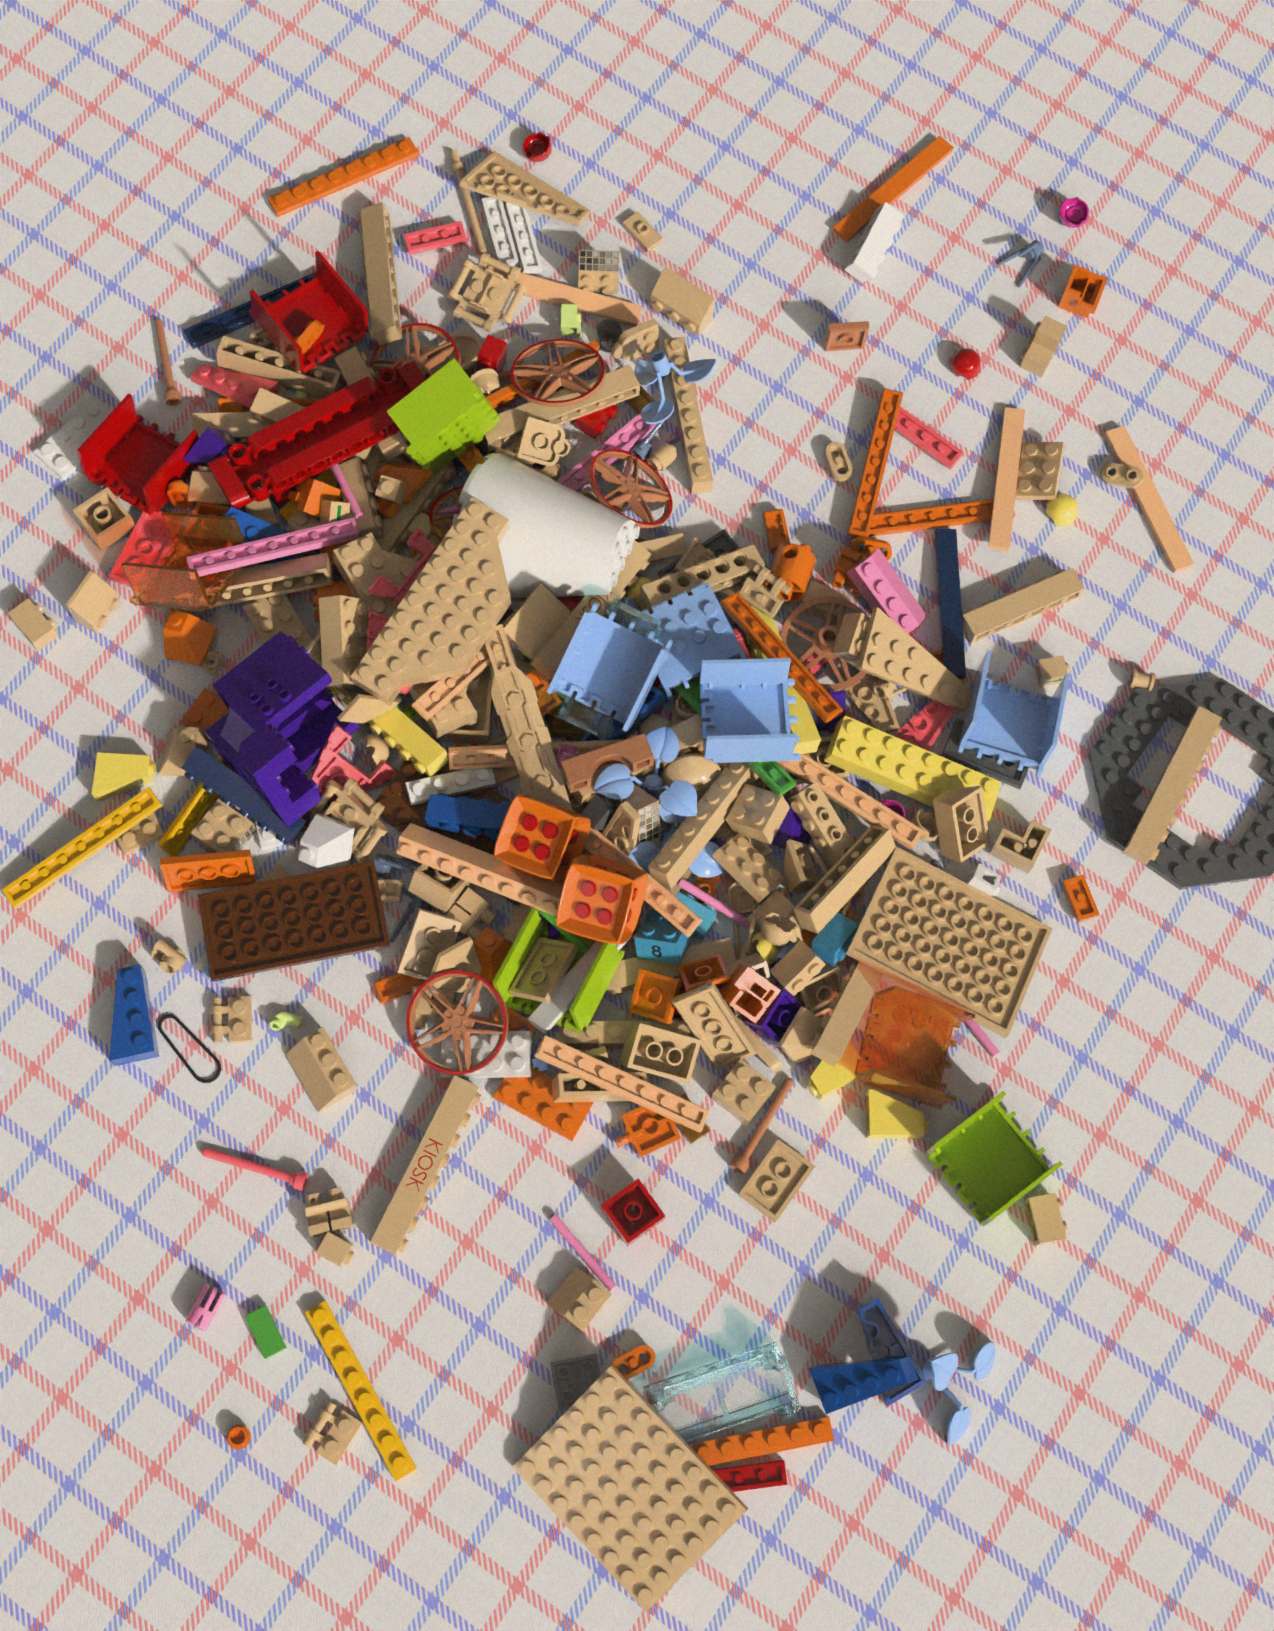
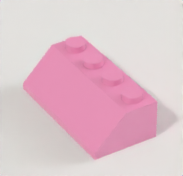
[846,548,927,634]

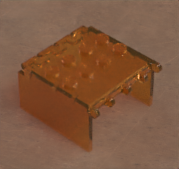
[121,512,245,612]
[854,986,975,1109]

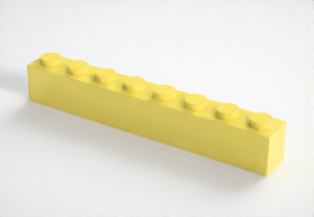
[745,605,821,754]
[316,661,449,777]

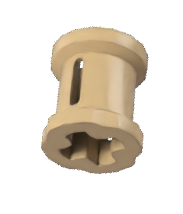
[1129,669,1155,691]

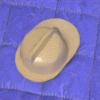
[470,368,501,397]

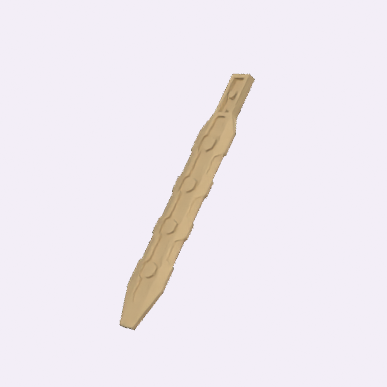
[485,624,582,855]

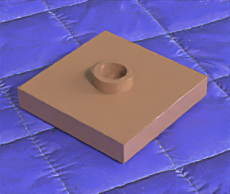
[824,321,870,351]

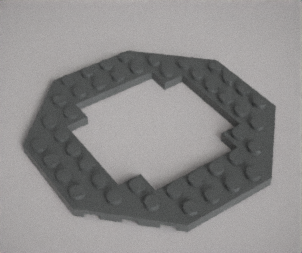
[1088,678,1274,890]

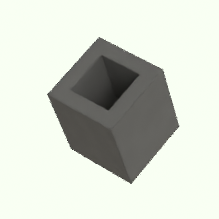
[581,795,618,830]

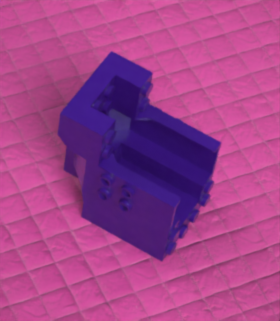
[204,631,360,827]

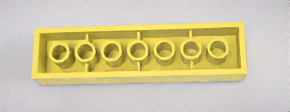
[824,716,1002,822]

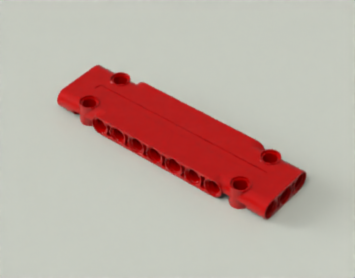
[207,359,426,509]

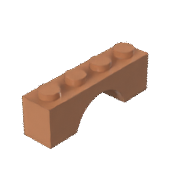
[561,733,654,793]

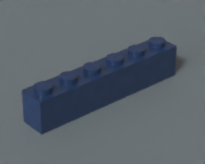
[181,746,308,845]

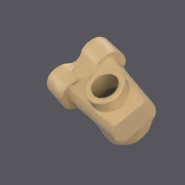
[150,939,187,974]

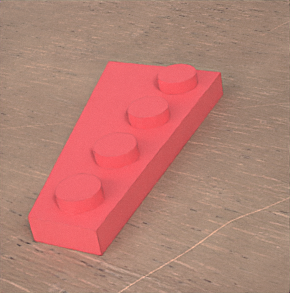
[190,364,280,408]
[892,700,957,751]

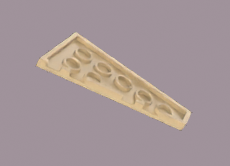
[460,151,590,226]
[857,607,972,711]

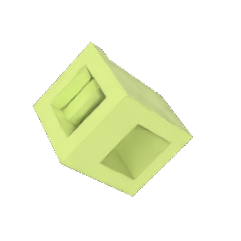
[561,303,581,337]

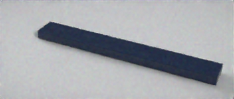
[184,273,315,349]
[935,529,966,679]

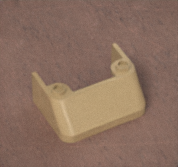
[306,633,401,723]

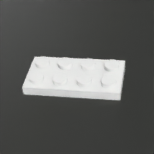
[33,398,110,481]
[441,1031,532,1079]

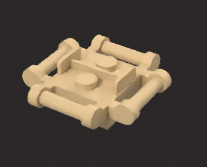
[446,252,528,333]
[307,778,388,863]

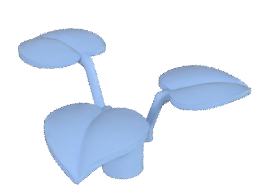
[636,351,716,424]
[594,726,697,817]
[628,803,724,878]
[923,1342,995,1446]

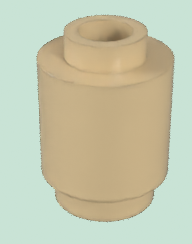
[647,442,678,472]

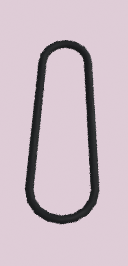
[158,1015,221,1083]

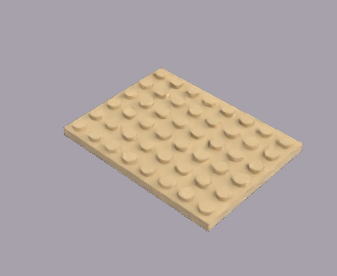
[846,847,1052,1038]
[512,1365,748,1612]

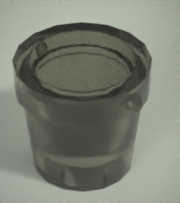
[596,319,623,352]

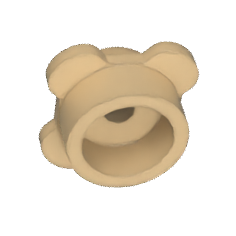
[200,650,225,675]

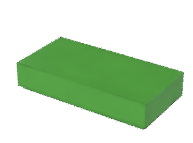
[245,1305,287,1359]

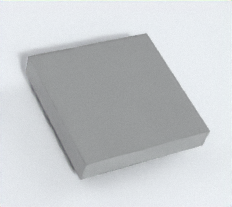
[550,1353,601,1411]

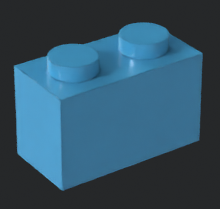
[812,912,859,967]

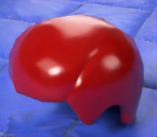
[522,132,552,162]
[950,348,981,380]

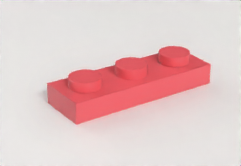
[404,221,467,255]

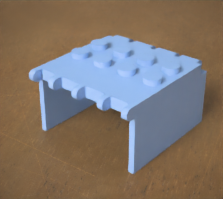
[630,582,747,705]
[547,603,673,731]
[957,651,1070,776]
[700,658,801,763]

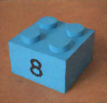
[634,911,694,964]

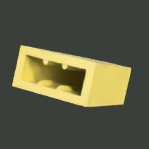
[91,752,156,801]
[807,1041,868,1100]
[865,1089,928,1139]

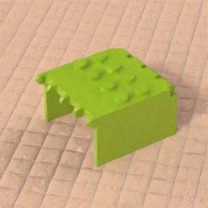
[387,358,501,475]
[492,907,625,1033]
[926,1091,1063,1227]

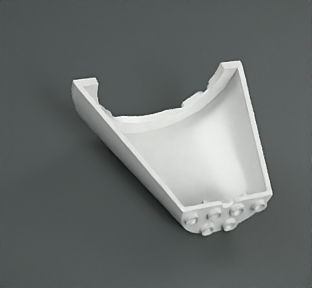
[452,453,640,598]

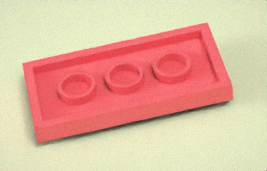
[108,511,185,594]

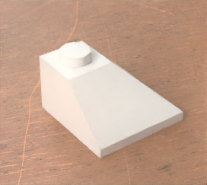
[298,813,354,868]

